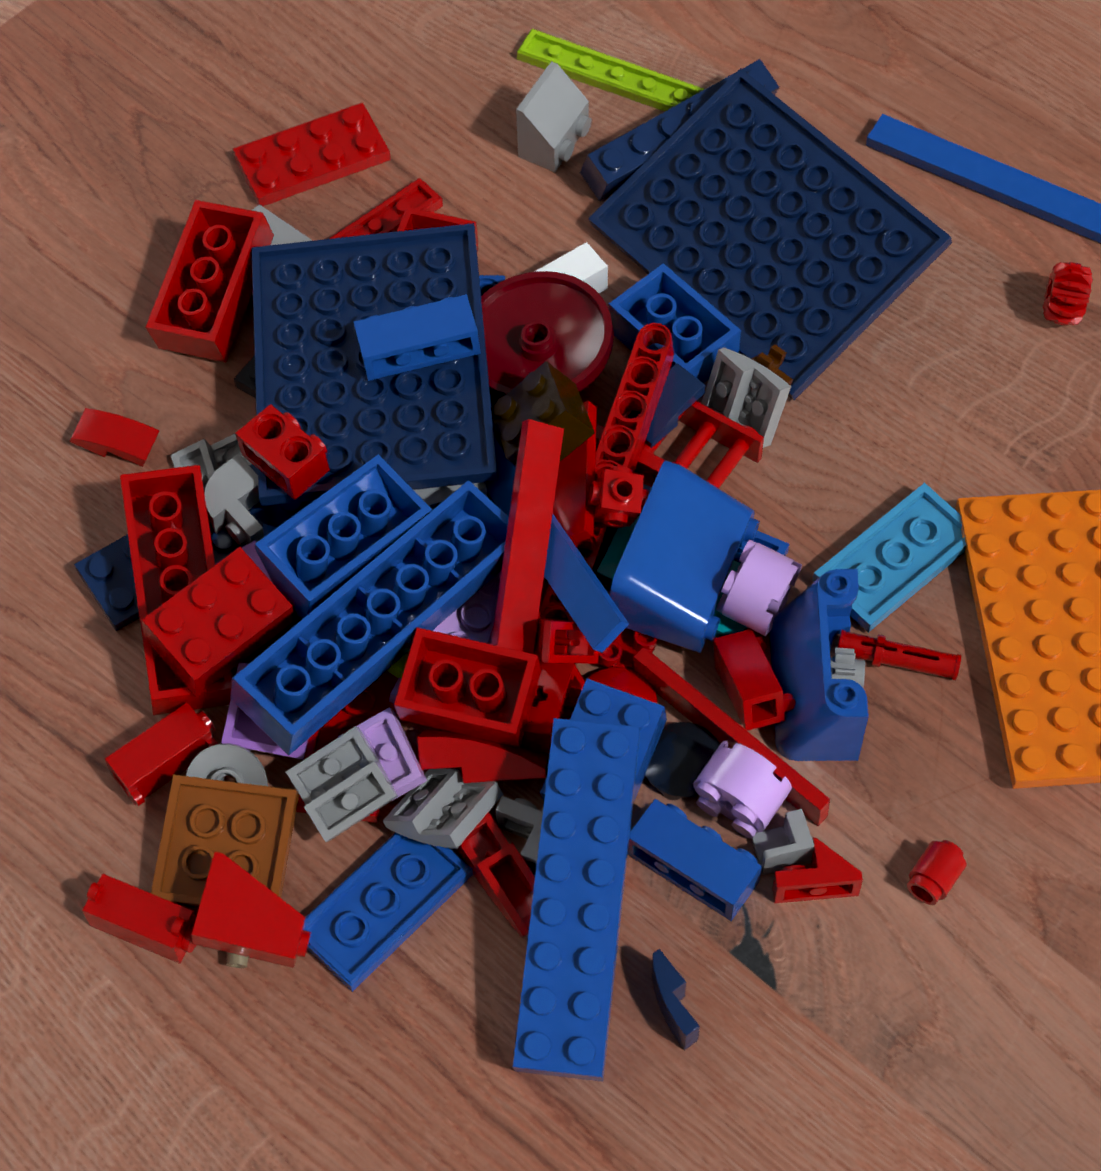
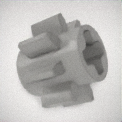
[830,647,865,687]

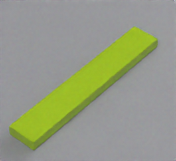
[517,29,705,111]

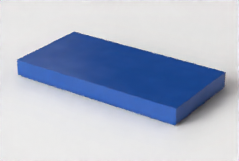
[304,832,473,992]

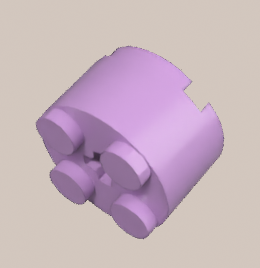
[716,540,802,636]
[693,741,792,839]

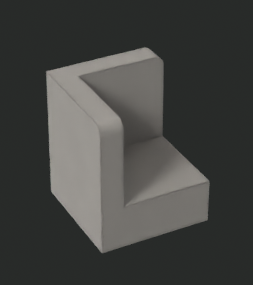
[752,809,815,875]

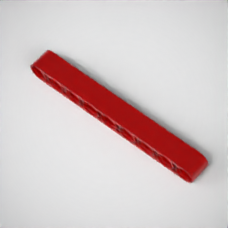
[538,323,674,621]

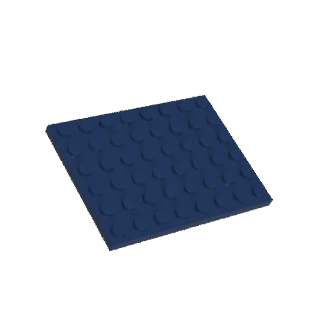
[588,68,952,401]
[252,223,498,506]

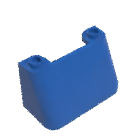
[610,460,760,653]
[769,569,869,761]

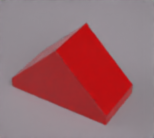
[535,618,599,664]

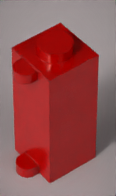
[713,629,796,731]
[105,703,218,806]
[82,874,196,964]

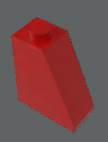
[191,851,311,968]

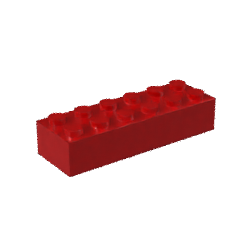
[120,465,233,716]

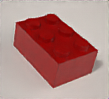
[142,547,293,697]
[394,627,541,748]

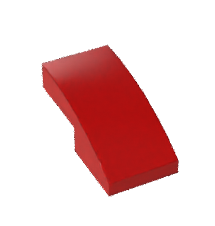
[70,408,160,467]

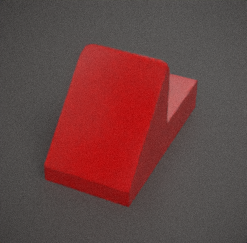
[772,838,863,903]

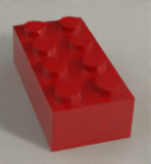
[145,200,274,362]

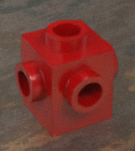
[588,466,649,528]

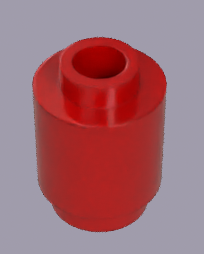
[907,840,967,905]

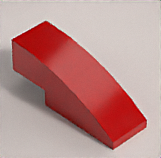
[417,730,549,783]
[456,812,535,938]

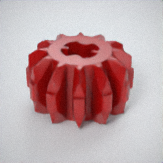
[1042,262,1093,325]

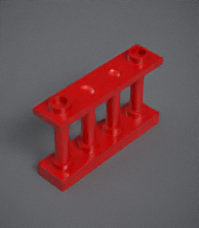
[596,377,764,488]

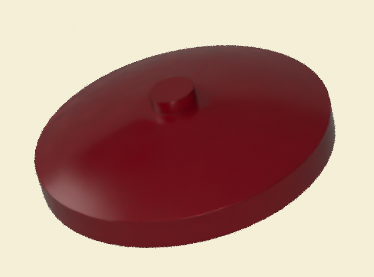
[481,271,614,398]

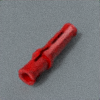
[837,630,961,681]

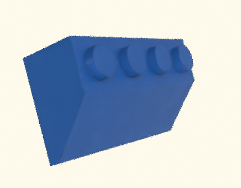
[254,454,432,619]

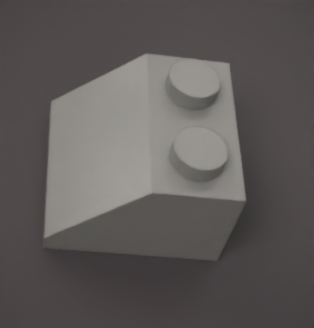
[516,61,592,172]

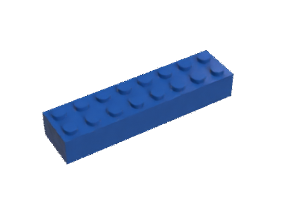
[230,480,509,755]
[513,718,640,1082]

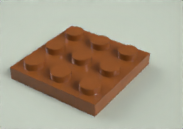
[151,775,299,908]

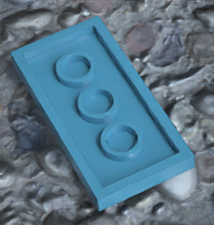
[812,483,966,633]

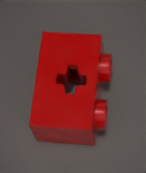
[521,661,585,753]

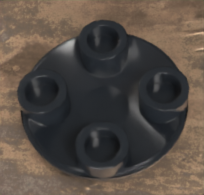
[645,722,720,800]

